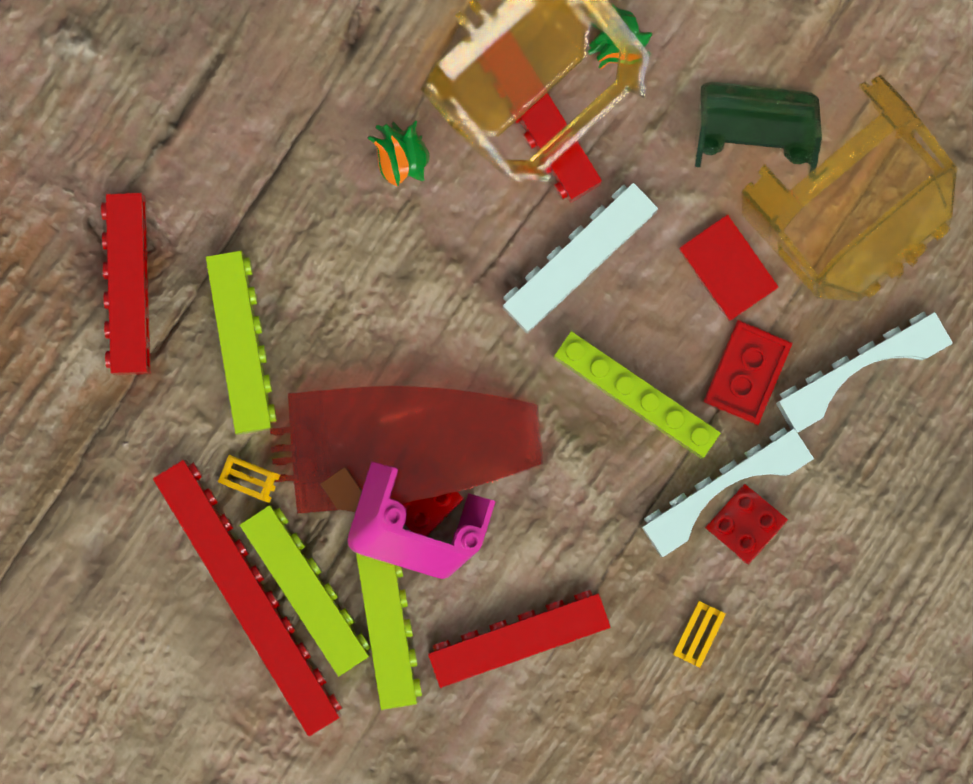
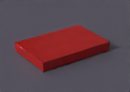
[679,214,779,322]
[702,320,793,426]

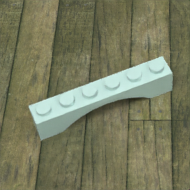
[776,312,953,433]
[641,428,814,557]

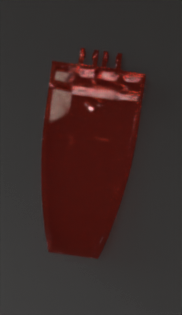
[270,386,543,514]

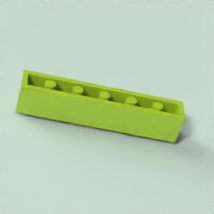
[206,251,277,435]
[553,331,721,459]
[240,505,371,677]
[356,553,422,710]

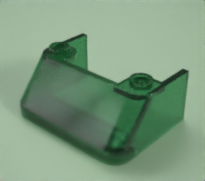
[695,82,822,180]

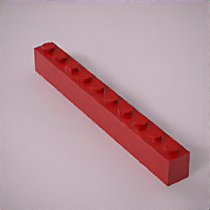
[152,460,343,737]

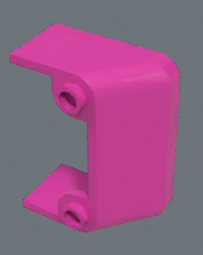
[348,462,496,579]

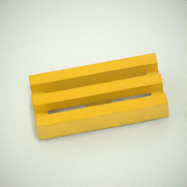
[218,455,280,503]
[672,600,726,668]

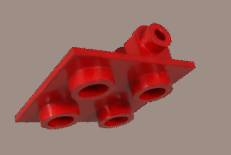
[389,461,463,537]
[705,484,788,565]

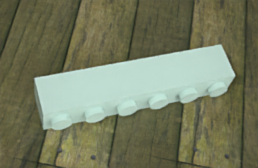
[503,183,658,334]

